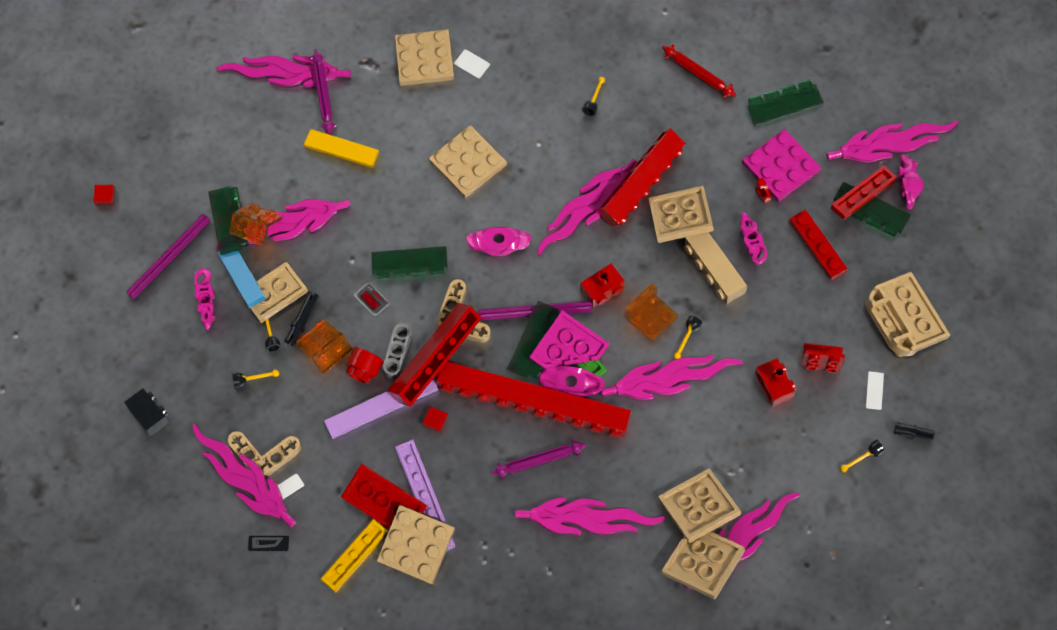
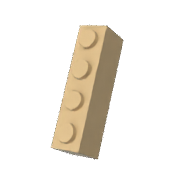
[684,232,747,304]

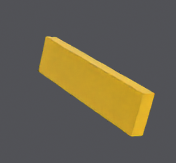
[304,129,379,168]
[320,519,388,593]

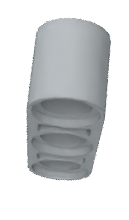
[383,323,412,381]

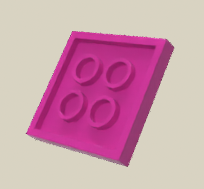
[742,129,821,202]

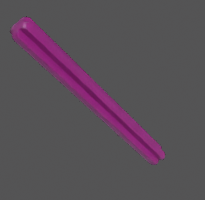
[126,214,210,299]
[478,301,592,320]

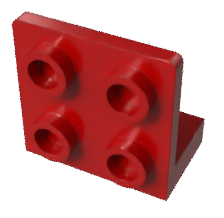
[801,343,845,373]

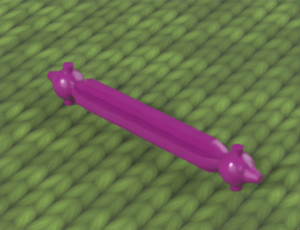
[310,49,336,135]
[491,440,586,479]

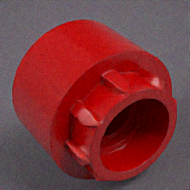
[345,347,384,384]

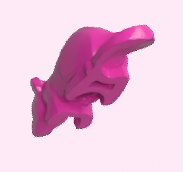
[897,154,924,210]
[740,212,767,265]
[194,268,215,331]

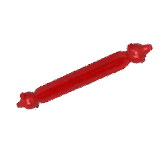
[662,44,736,98]

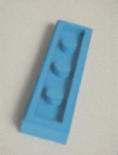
[217,244,266,308]

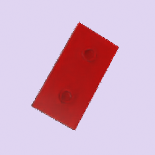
[341,463,428,529]

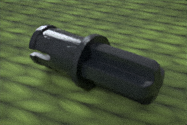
[894,422,935,442]

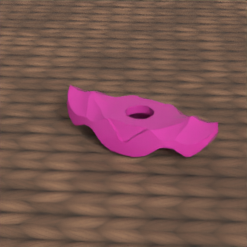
[466,227,532,256]
[539,366,605,397]

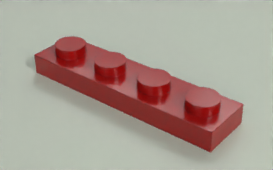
[830,165,897,221]
[789,209,848,280]

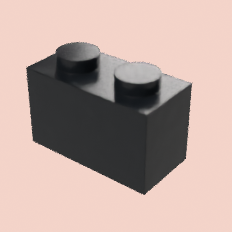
[124,388,169,437]

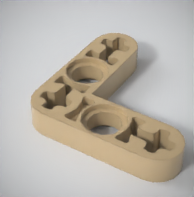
[437,279,491,343]
[228,431,301,478]

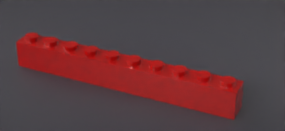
[436,361,631,438]

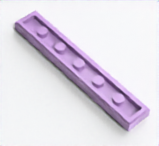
[324,379,438,439]
[395,439,456,550]

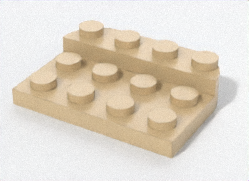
[865,272,950,357]

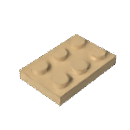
[239,262,308,323]

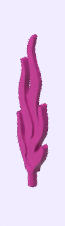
[216,55,351,88]
[826,120,958,163]
[538,159,637,256]
[216,199,351,250]
[601,354,743,400]
[193,424,296,528]
[684,493,800,589]
[515,498,665,536]

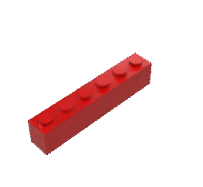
[597,128,686,226]
[387,303,482,407]

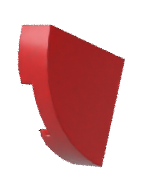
[755,178,771,203]

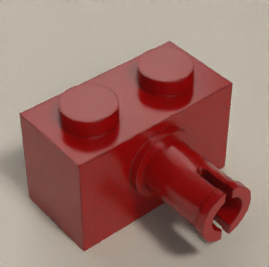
[580,263,625,307]
[755,358,796,407]

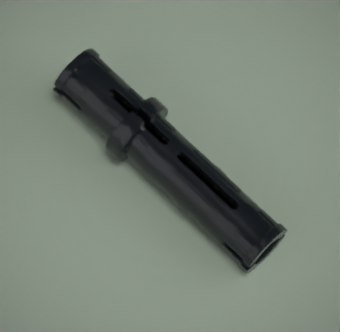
[284,291,319,346]

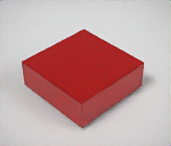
[93,185,115,204]
[423,407,448,432]

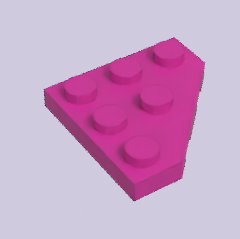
[529,310,610,369]

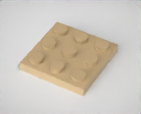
[395,29,454,86]
[429,125,507,198]
[649,186,714,243]
[658,468,741,543]
[377,505,456,584]
[662,532,745,600]

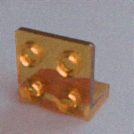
[229,203,283,246]
[624,283,678,341]
[296,320,353,374]

